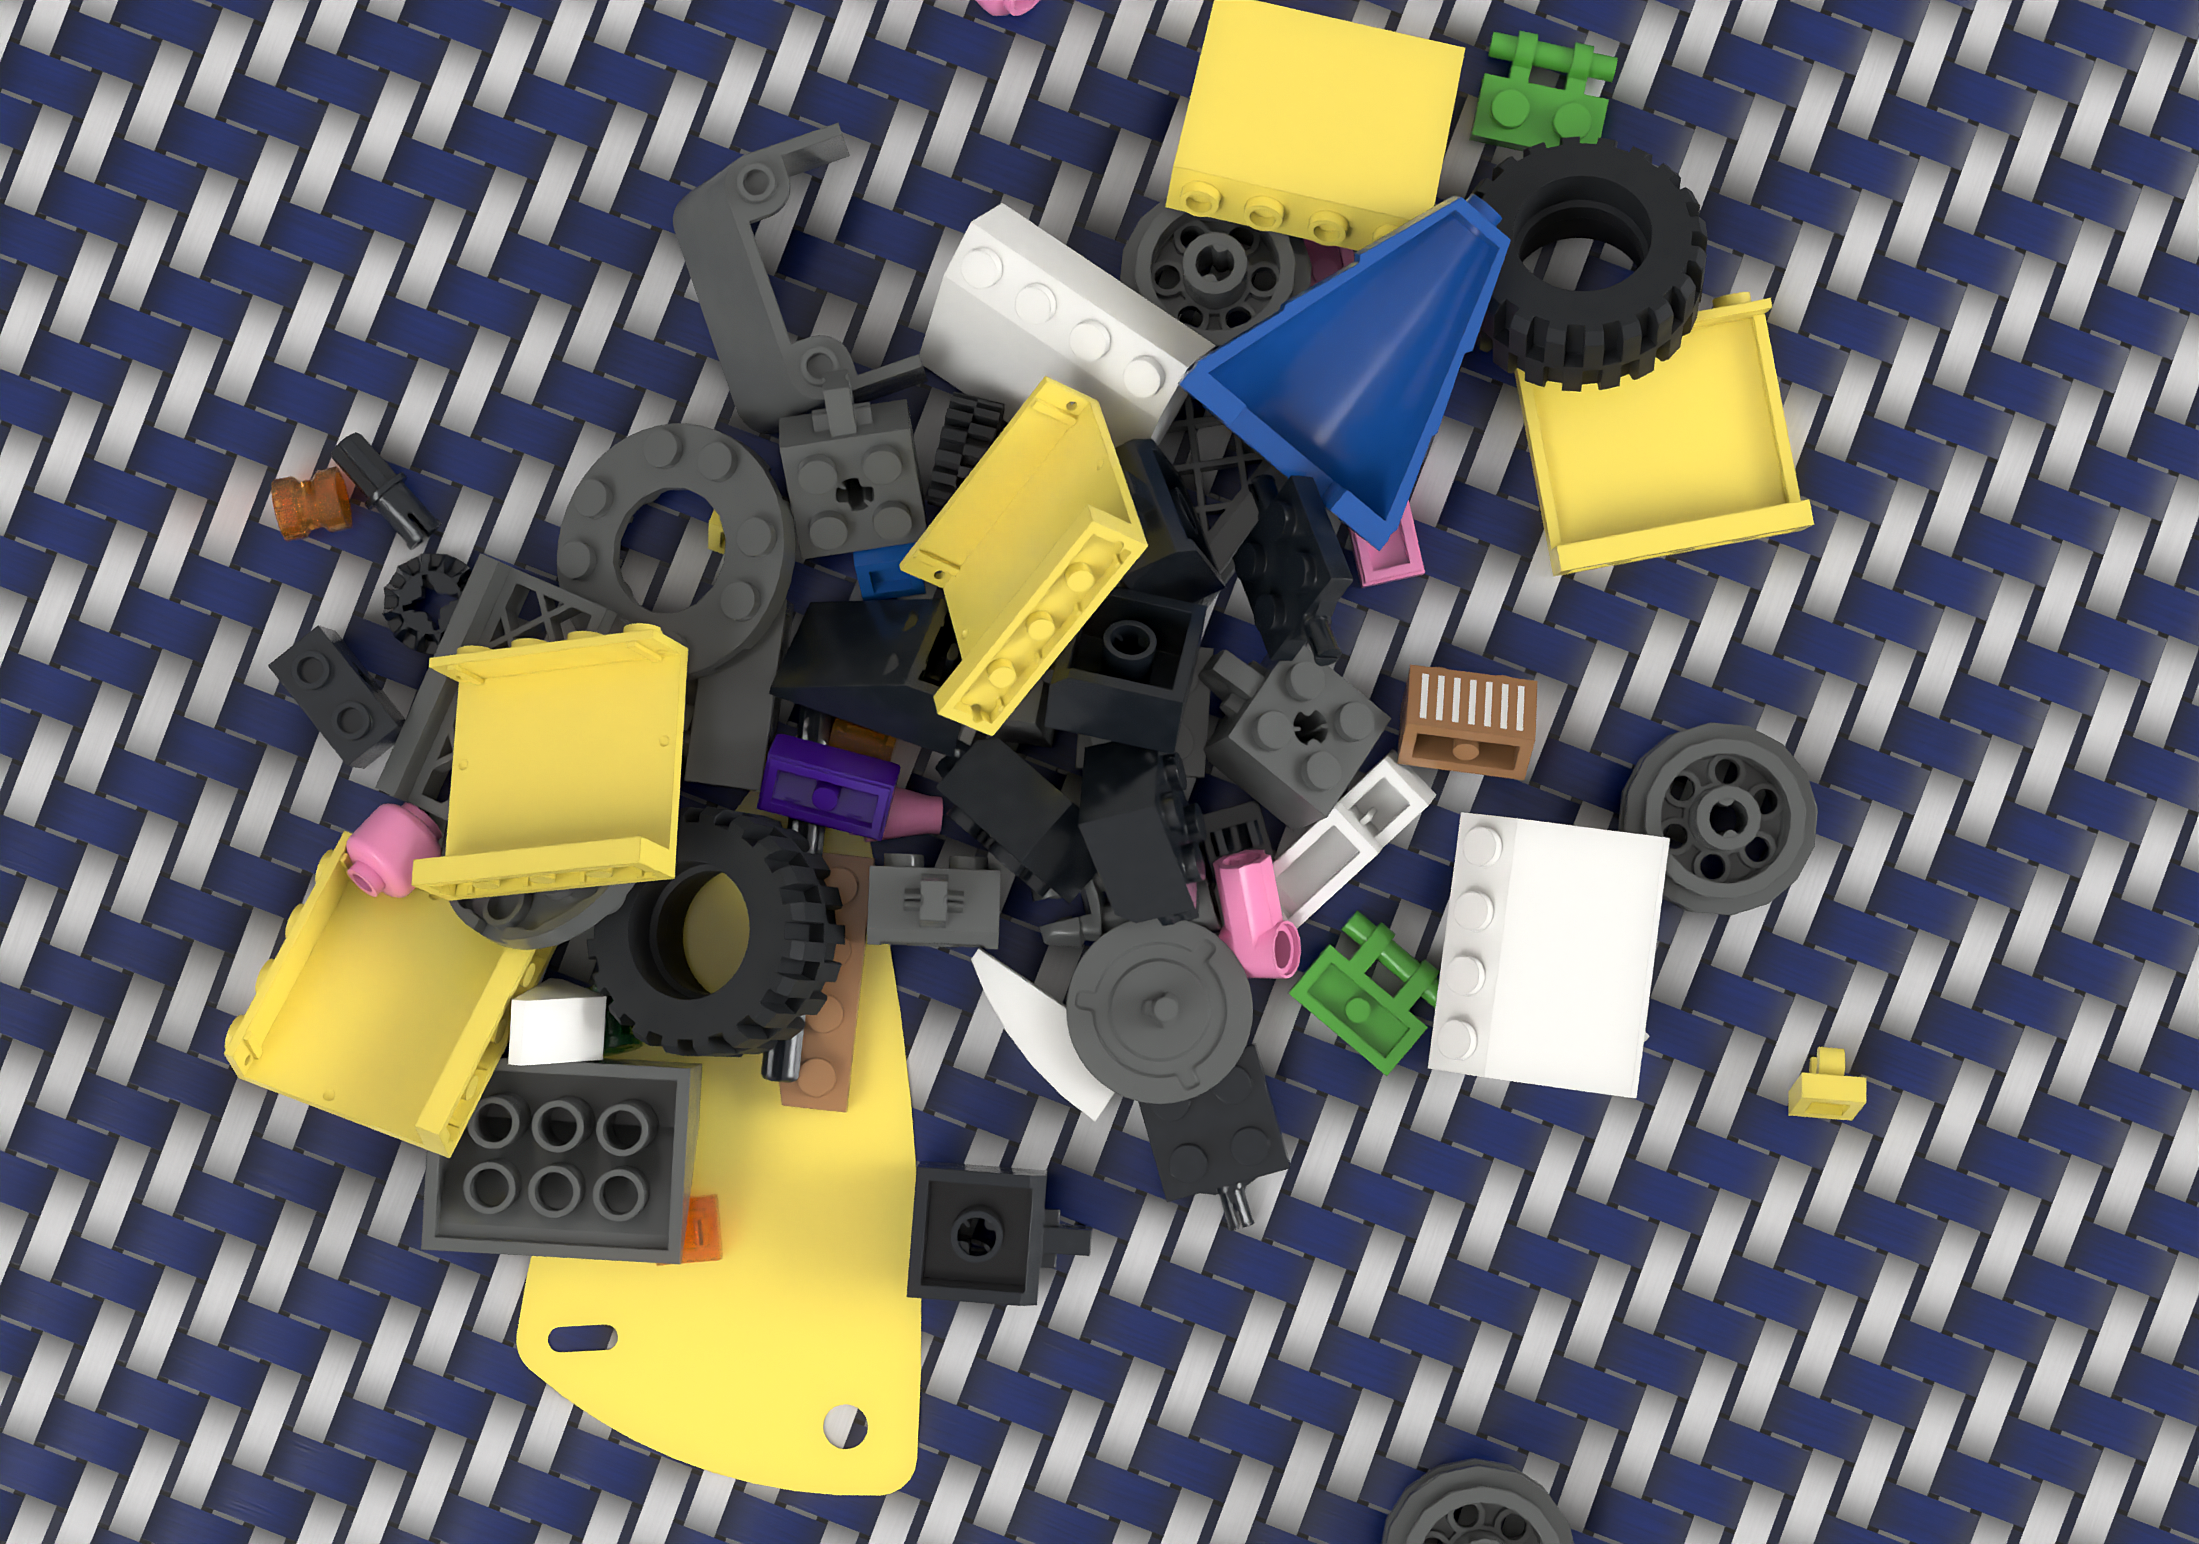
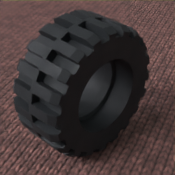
[1470,136,1708,392]
[586,807,845,1057]

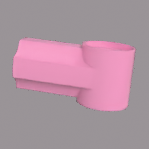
[1213,849,1301,979]

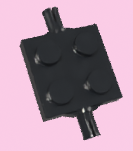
[1232,474,1353,666]
[1138,1043,1291,1231]

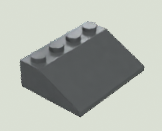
[421,1053,702,1264]

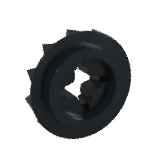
[382,553,472,655]

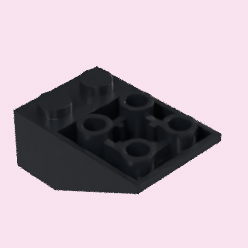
[769,598,965,757]

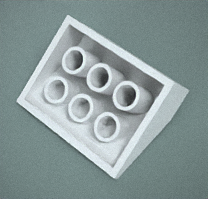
[919,203,1216,448]
[1428,812,1670,1098]

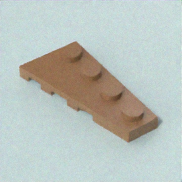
[779,852,875,1112]

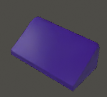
[756,734,901,841]

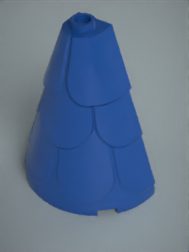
[1178,194,1511,551]

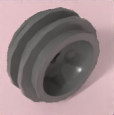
[1120,197,1312,350]
[1618,722,1818,915]
[1381,1458,1574,1544]

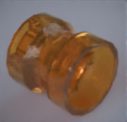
[271,467,352,542]

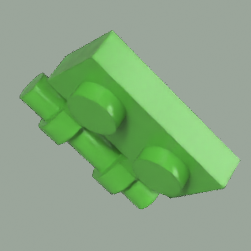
[1469,31,1618,151]
[1288,910,1440,1076]

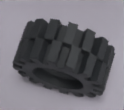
[927,392,1005,508]

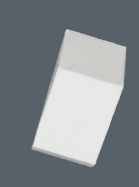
[508,978,607,1066]

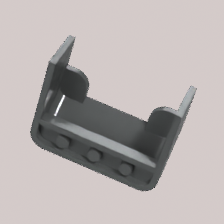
[673,123,928,434]

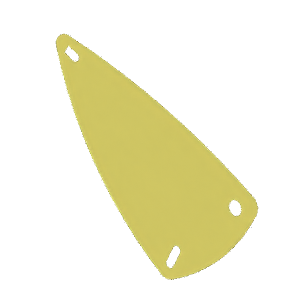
[516,733,921,1496]

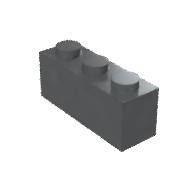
[681,599,794,792]

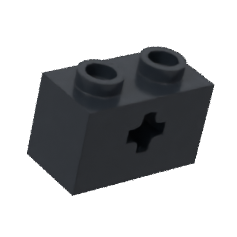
[268,625,406,769]

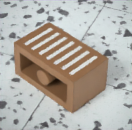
[1397,664,1538,780]

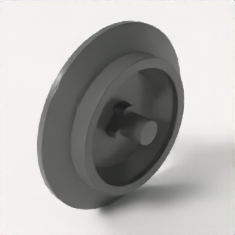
[1066,918,1253,1104]

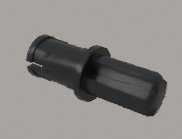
[331,432,442,550]

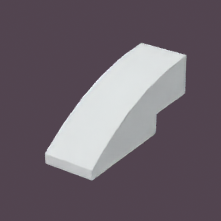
[1272,749,1436,928]
[971,948,1115,1121]

